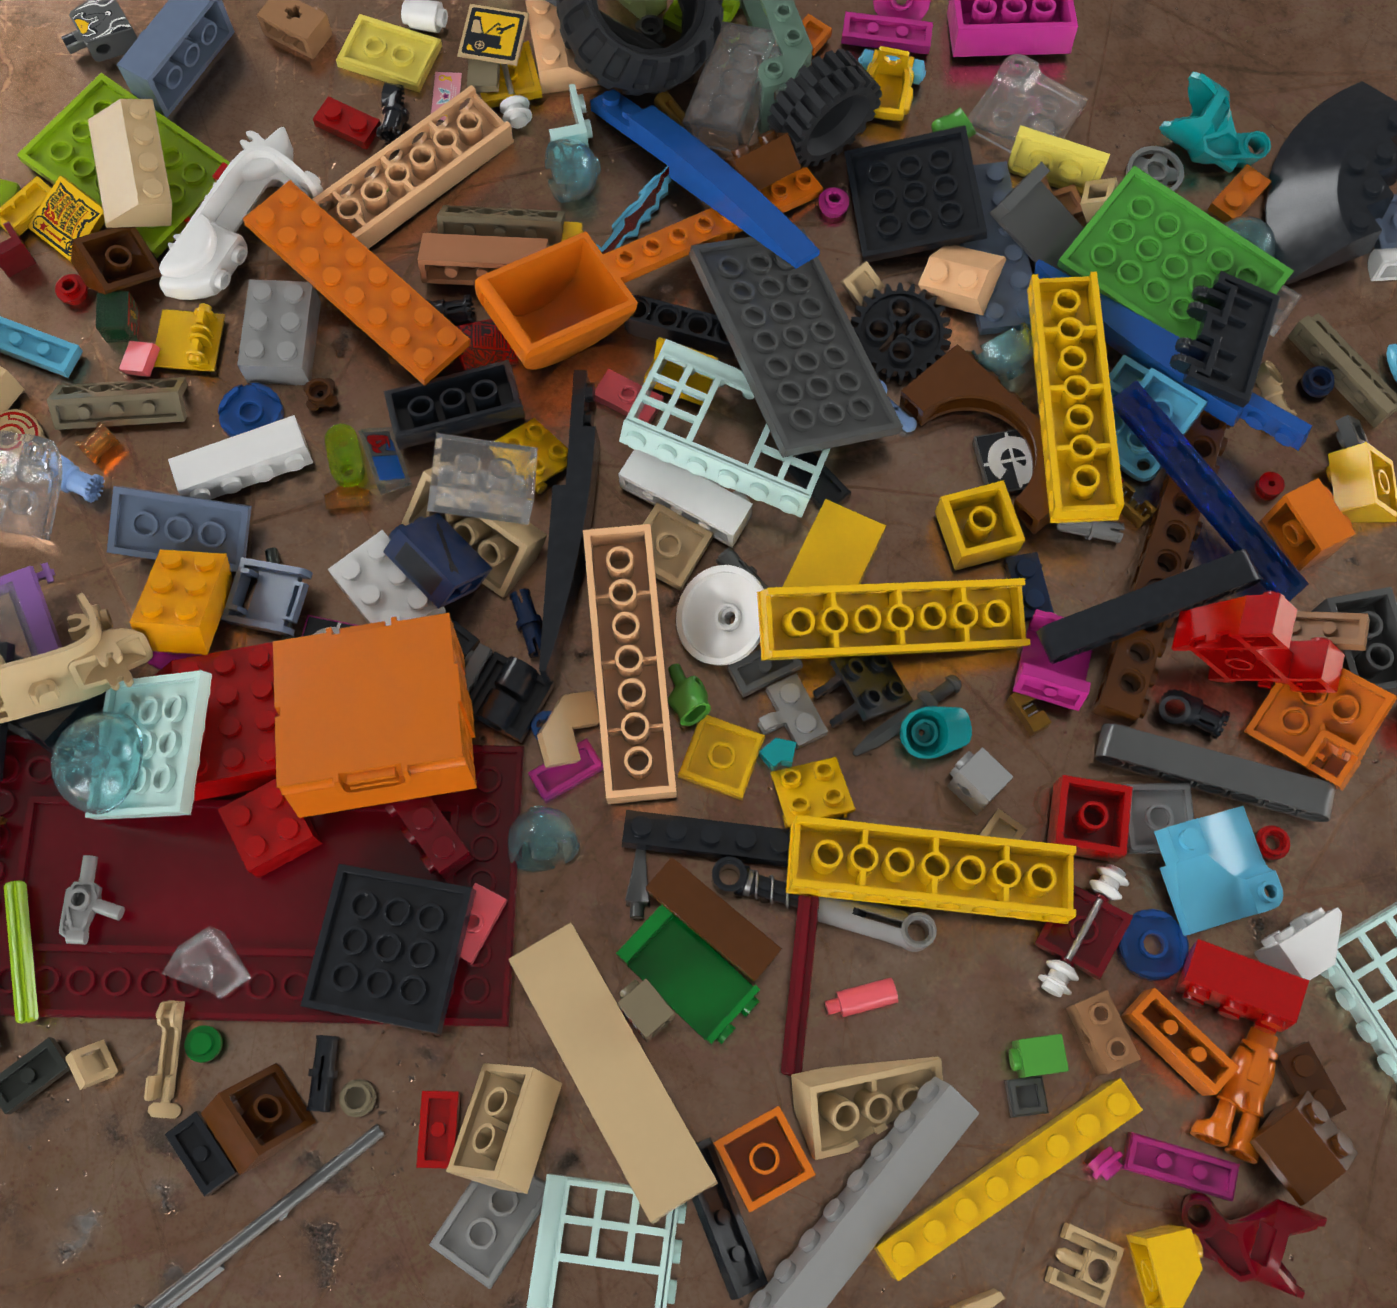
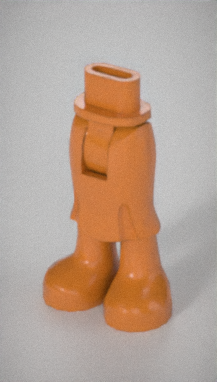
[1190,1026,1278,1164]

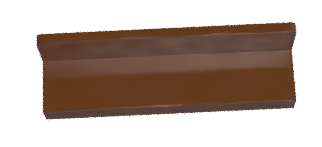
[646,857,782,981]

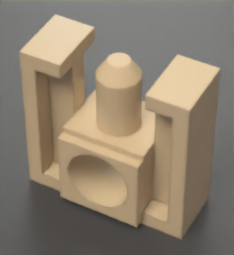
[1044,1222,1124,1308]

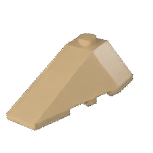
[791,1057,943,1160]

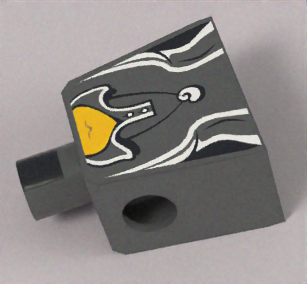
[61,0,138,62]

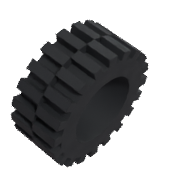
[767,49,882,167]

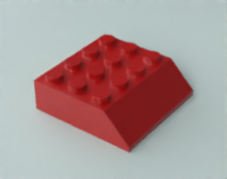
[154,642,279,801]

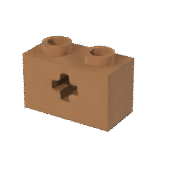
[257,0,333,59]
[1065,990,1141,1076]

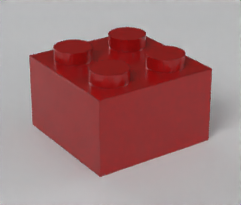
[1047,775,1133,863]
[217,779,322,878]

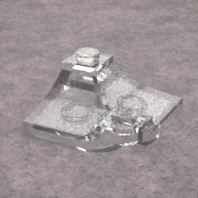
[968,54,1088,153]
[0,430,62,541]

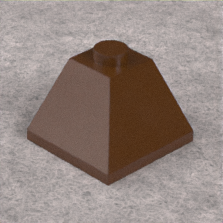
[71,227,162,294]

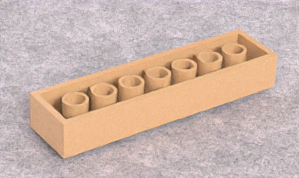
[583,524,677,804]

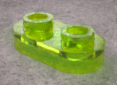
[324,424,365,487]

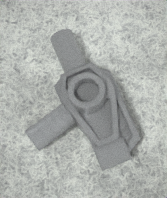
[59,855,125,945]

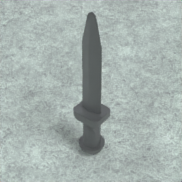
[853,675,962,756]

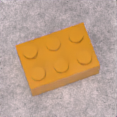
[130,549,234,655]

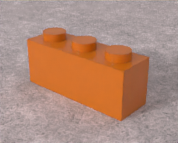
[1120,987,1240,1096]

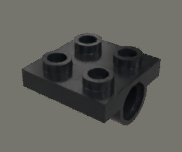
[469,652,555,743]

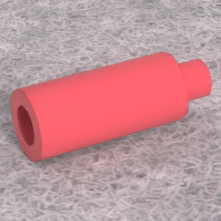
[824,977,898,1017]

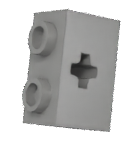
[947,747,1013,815]

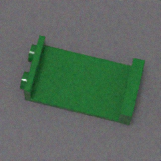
[616,904,760,1046]

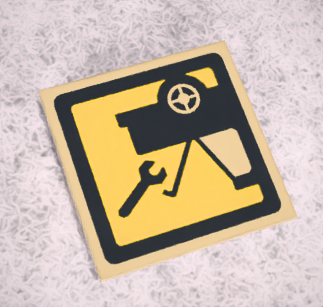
[457,4,529,66]

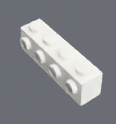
[168,415,313,500]
[619,449,753,548]

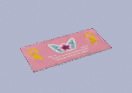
[431,72,462,121]

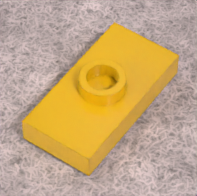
[0,176,52,236]

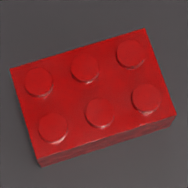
[1175,939,1309,1035]

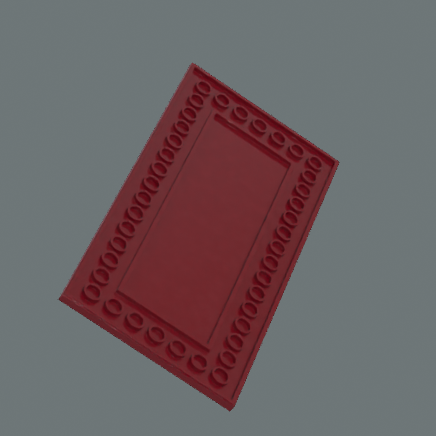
[0,735,525,1027]

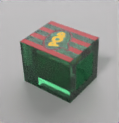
[96,290,139,343]

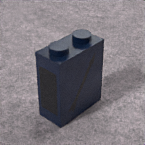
[383,513,493,609]

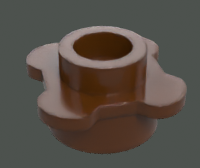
[303,378,338,411]

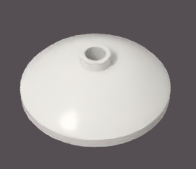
[676,565,764,666]

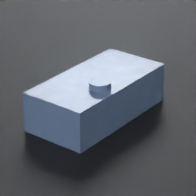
[116,0,235,118]

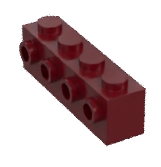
[383,796,474,879]

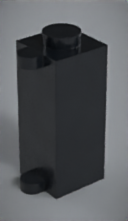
[19,691,106,756]

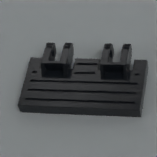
[1169,271,1281,408]

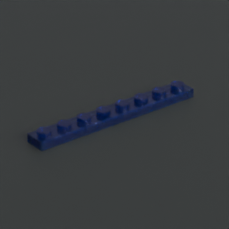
[1112,380,1309,602]

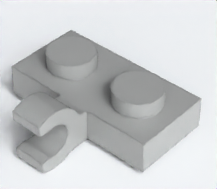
[757,673,828,749]

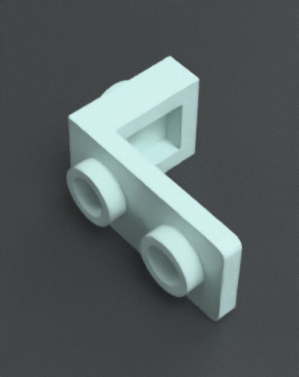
[549,84,593,158]

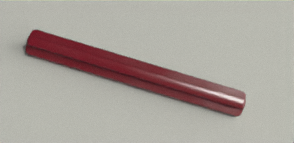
[781,895,820,1076]

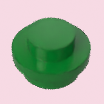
[184,1025,222,1063]

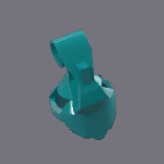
[1159,71,1271,173]

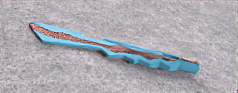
[596,165,672,254]

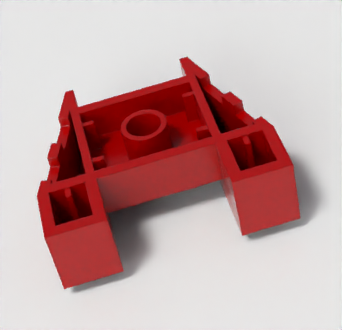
[1171,591,1345,693]

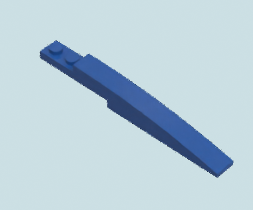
[590,89,820,269]
[1035,259,1312,451]

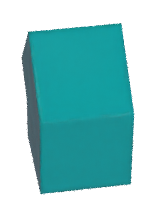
[759,738,797,771]

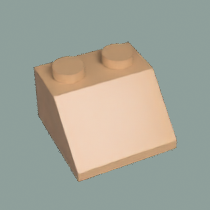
[918,245,1006,316]

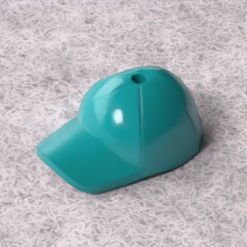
[900,706,972,759]

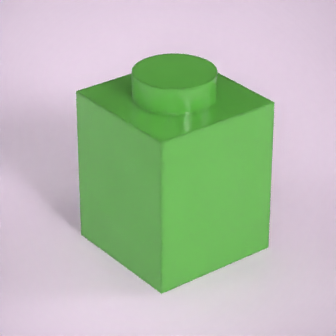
[1008,1034,1069,1078]

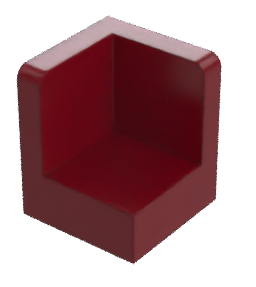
[0,221,37,278]

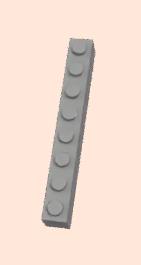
[749,1076,979,1308]

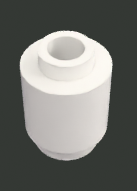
[401,0,448,33]

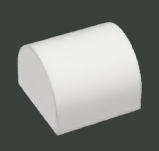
[1368,248,1397,281]

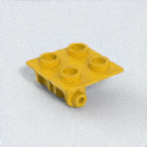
[154,303,225,372]
[489,418,568,494]
[770,757,855,828]

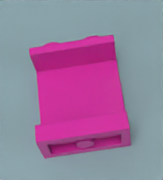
[1013,609,1092,711]

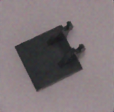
[813,655,913,728]

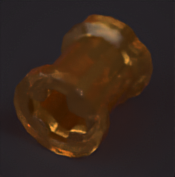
[74,422,121,465]

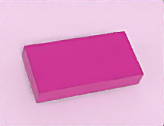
[528,738,604,804]

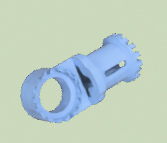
[38,450,105,503]

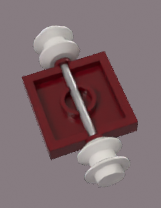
[1035,864,1133,998]

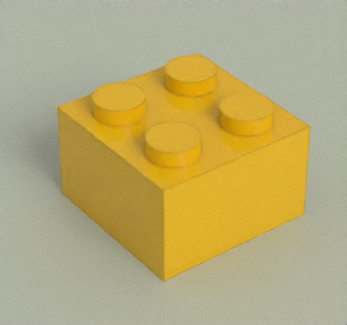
[935,480,1025,571]

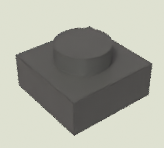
[1335,415,1369,449]

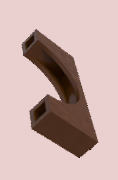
[900,344,1050,535]

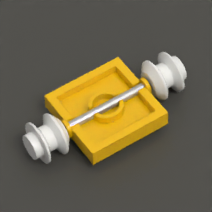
[480,41,543,129]

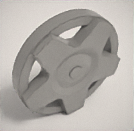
[1126,146,1184,192]

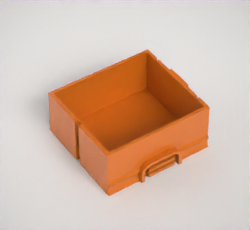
[273,613,477,818]

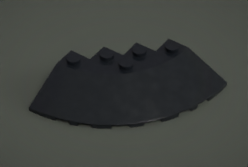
[1264,81,1397,285]

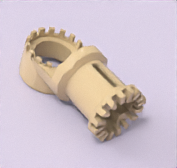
[1255,360,1297,416]

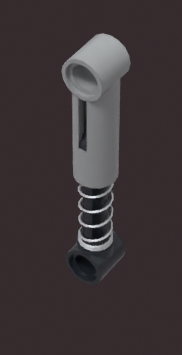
[711,856,937,952]

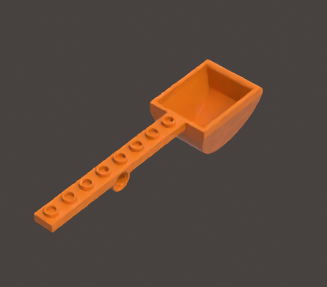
[475,167,824,370]

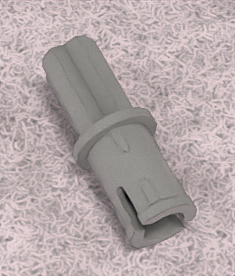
[1056,521,1125,543]

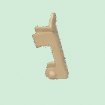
[144,1000,185,1119]

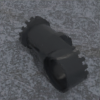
[376,82,410,144]
[426,294,476,323]
[1159,689,1230,739]

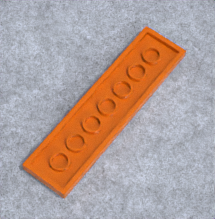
[243,180,471,386]

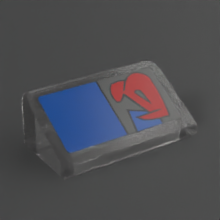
[358,427,412,495]

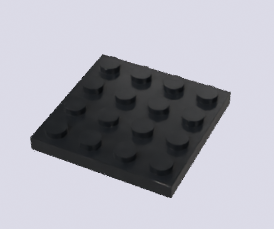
[844,125,987,262]
[300,864,476,1035]

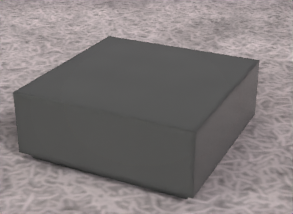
[1004,1076,1049,1118]

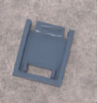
[221,557,313,637]

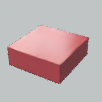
[119,341,160,377]

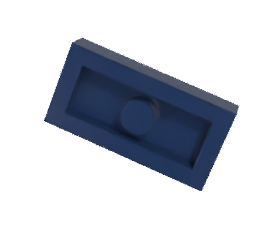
[1003,552,1054,622]

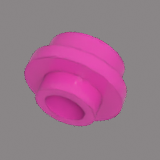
[818,187,849,218]
[1088,1146,1124,1181]

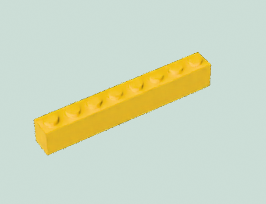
[874,1078,1143,1281]

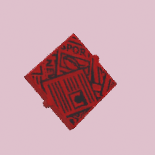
[456,319,519,371]

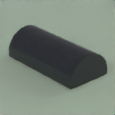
[384,359,525,450]

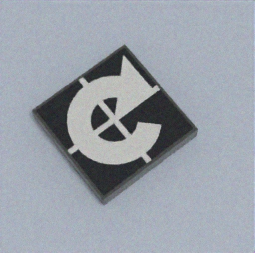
[972,429,1032,495]

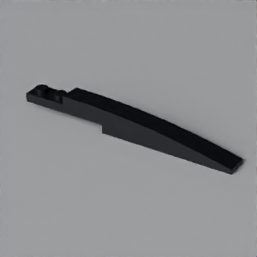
[539,370,600,683]

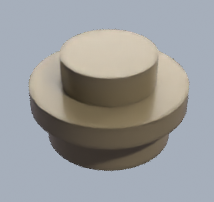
[339,1079,377,1117]

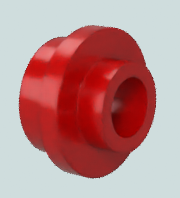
[55,274,88,305]
[1255,825,1290,861]

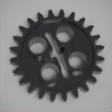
[850,282,952,385]

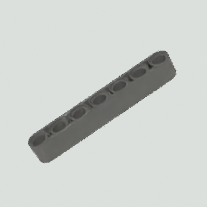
[1095,724,1336,822]

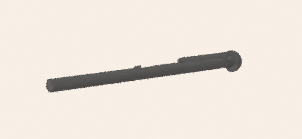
[132,1124,385,1308]

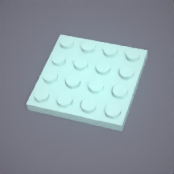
[85,670,212,820]

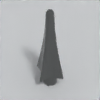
[625,849,650,919]

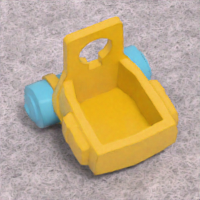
[858,46,926,121]

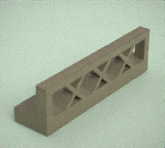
[437,205,565,246]
[1288,313,1397,428]
[47,377,188,430]

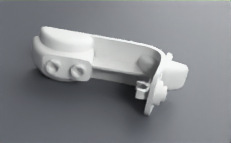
[159,127,323,300]

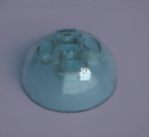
[51,711,143,815]

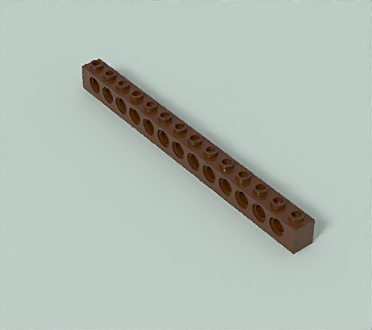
[1091,410,1231,727]

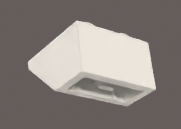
[1254,907,1342,981]

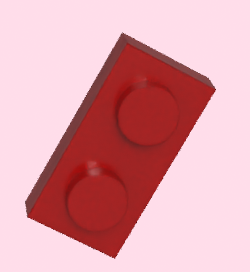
[313,96,381,150]
[416,1091,461,1169]

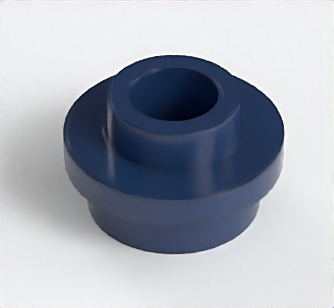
[1301,366,1334,398]

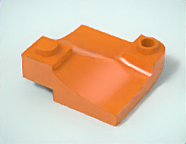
[1244,668,1397,791]

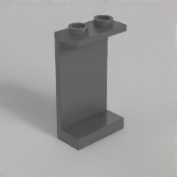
[989,162,1084,277]

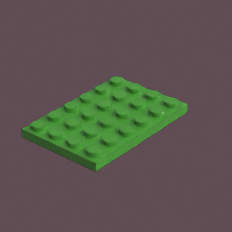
[1057,166,1294,340]

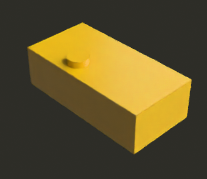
[782,499,886,587]

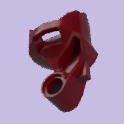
[1181,1192,1327,1299]

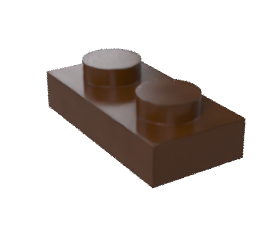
[1275,1041,1347,1118]

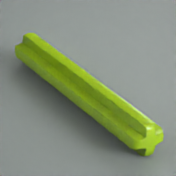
[4,881,39,1024]

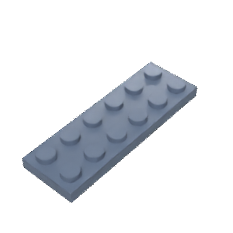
[960,161,1032,335]

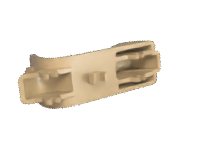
[0,593,153,724]

